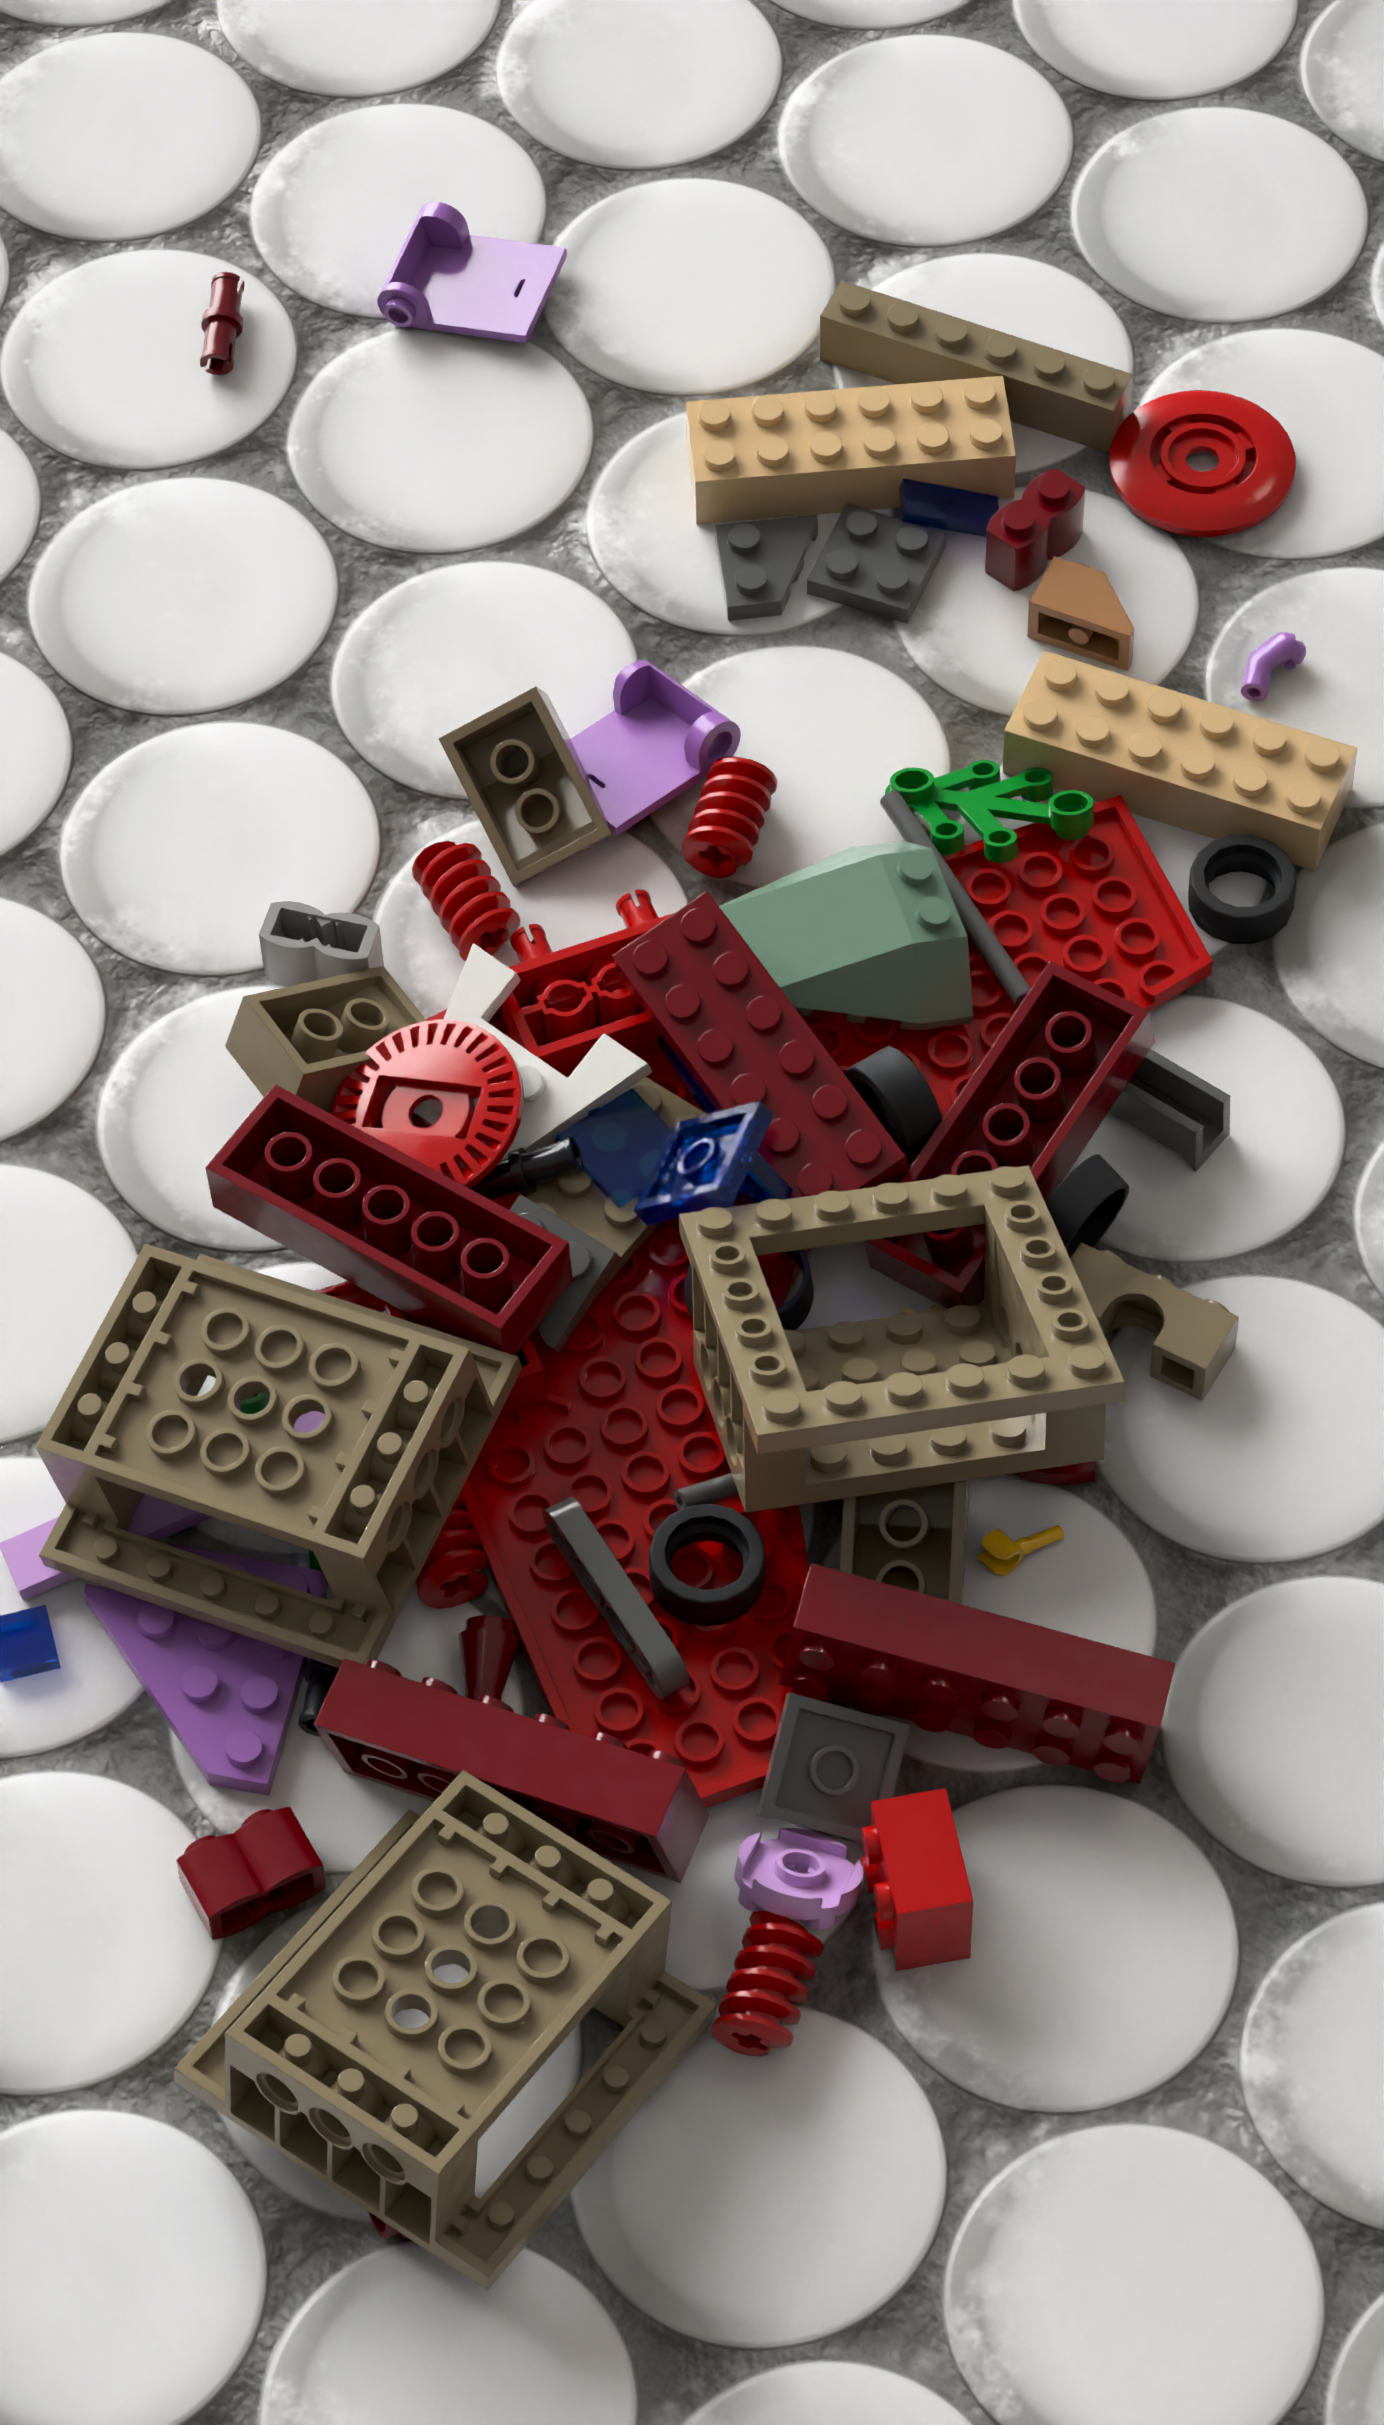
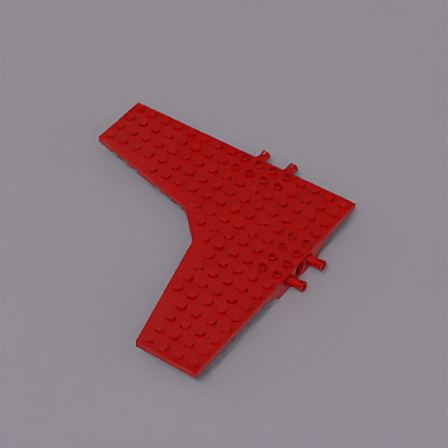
[314,795,1213,1808]

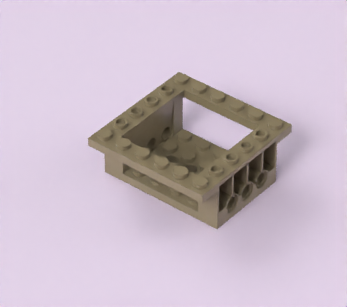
[679,1165,1125,1513]
[35,1243,522,1668]
[174,1770,717,2291]

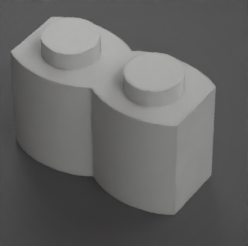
[259,901,384,987]

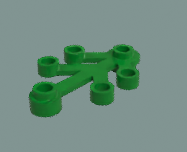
[885,760,1094,863]

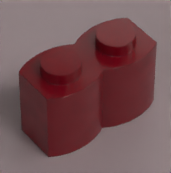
[985,468,1085,591]
[176,1807,326,1940]

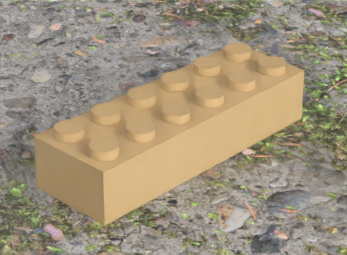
[686,376,1016,524]
[1002,650,1358,871]

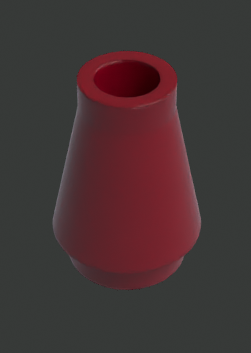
[459,1615,520,1701]

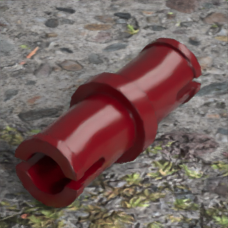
[200,272,245,375]

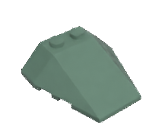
[719,841,973,1031]

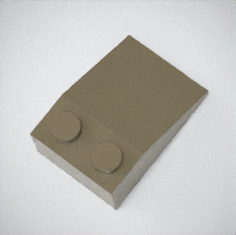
[438,686,613,887]
[225,966,427,1114]
[840,1480,970,1604]

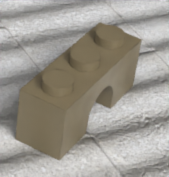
[1070,1242,1239,1401]

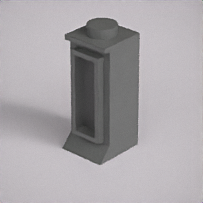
[1109,1049,1231,1172]

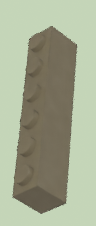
[820,280,1133,453]

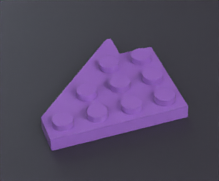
[83,1543,329,1796]

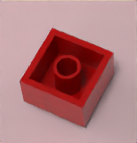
[861,1788,973,1971]

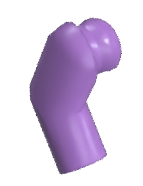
[1241,632,1306,701]

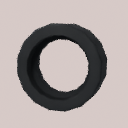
[1188,835,1296,944]
[845,1046,942,1161]
[649,1504,766,1627]

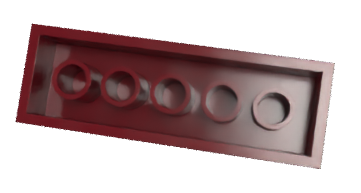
[612,891,909,1200]
[862,961,1155,1309]
[205,1084,573,1355]
[779,1563,1176,1784]
[313,1658,709,1883]

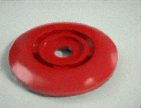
[1109,390,1296,537]
[331,1019,524,1189]

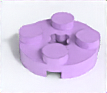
[734,1828,864,1930]

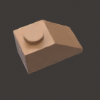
[1027,556,1134,671]

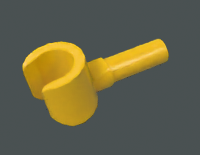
[978,1525,1064,1576]

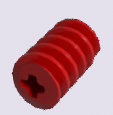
[681,756,778,879]
[412,841,520,962]
[415,1494,489,1609]
[711,1911,824,2057]

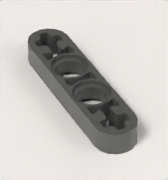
[542,1497,690,1700]

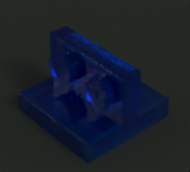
[633,1100,793,1226]

